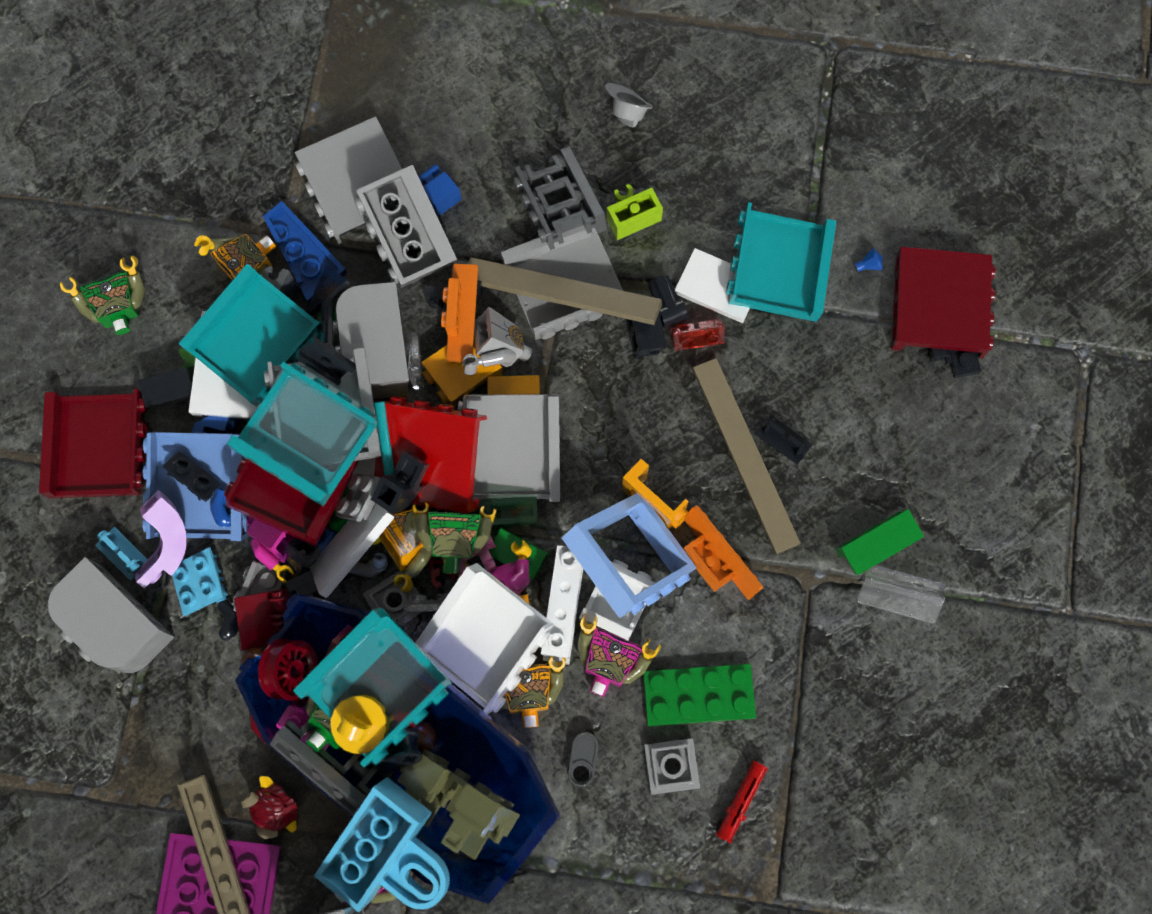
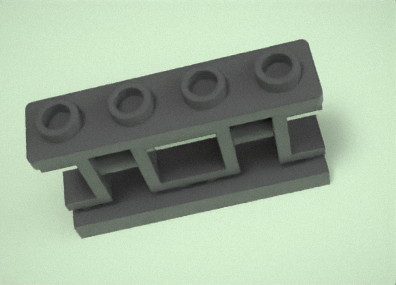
[513,146,607,250]
[270,702,396,817]

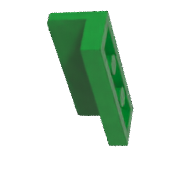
[834,509,924,575]

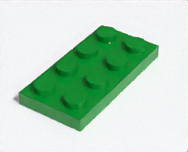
[643,664,756,727]

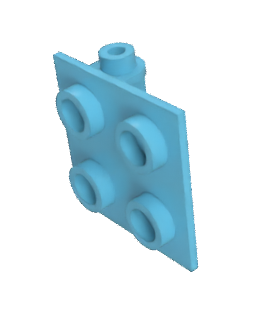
[172,548,228,616]

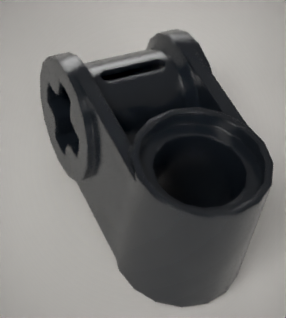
[371,728,423,773]

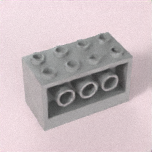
[354,165,457,288]

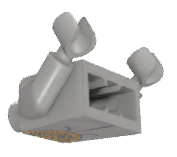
[462,307,532,375]

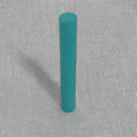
[374,401,394,476]

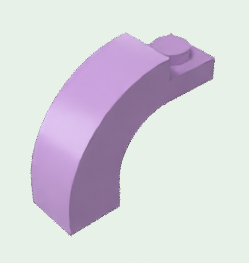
[134,490,186,589]

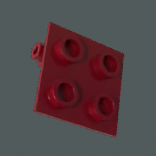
[234,588,295,651]

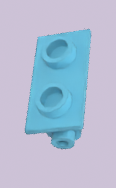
[95,527,148,581]

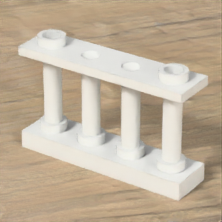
[541,545,583,665]

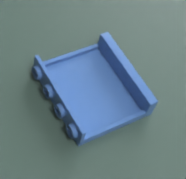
[143,432,248,541]

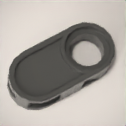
[568,732,598,787]

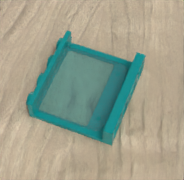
[226,362,378,507]
[293,607,452,767]

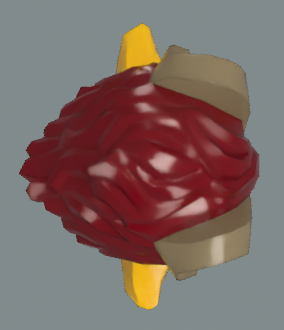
[240,776,299,839]

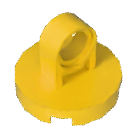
[331,694,389,754]

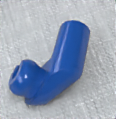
[210,488,231,527]

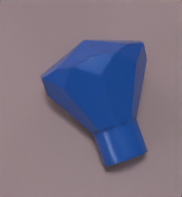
[855,247,883,272]

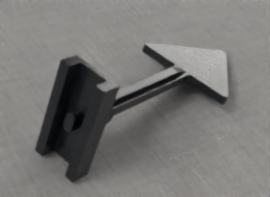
[296,265,356,385]

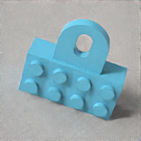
[314,777,450,913]

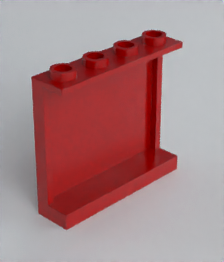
[374,397,487,514]

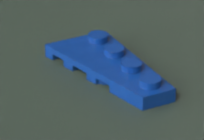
[263,201,347,304]

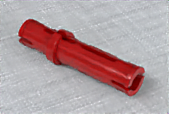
[715,761,768,843]

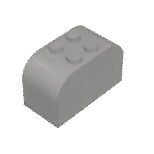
[332,282,409,399]
[48,557,174,673]

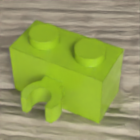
[606,184,663,240]

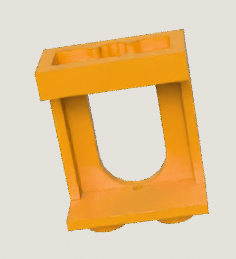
[622,459,689,529]

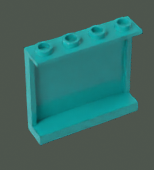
[726,202,837,322]
[179,264,321,407]

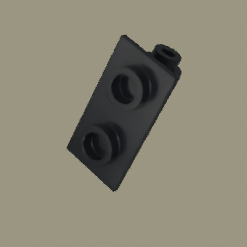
[756,415,812,465]
[162,451,220,502]

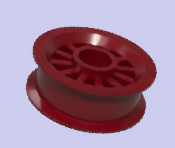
[258,638,319,701]

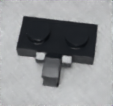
[929,348,981,378]

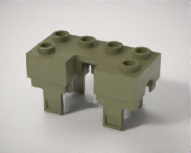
[397,749,520,860]

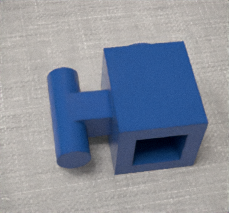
[418,164,462,217]

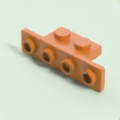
[441,264,478,363]
[683,505,763,600]

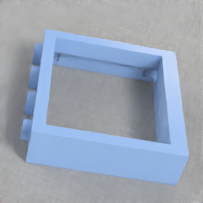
[562,493,697,618]

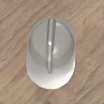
[605,83,653,128]

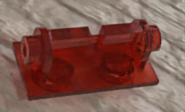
[671,319,725,351]

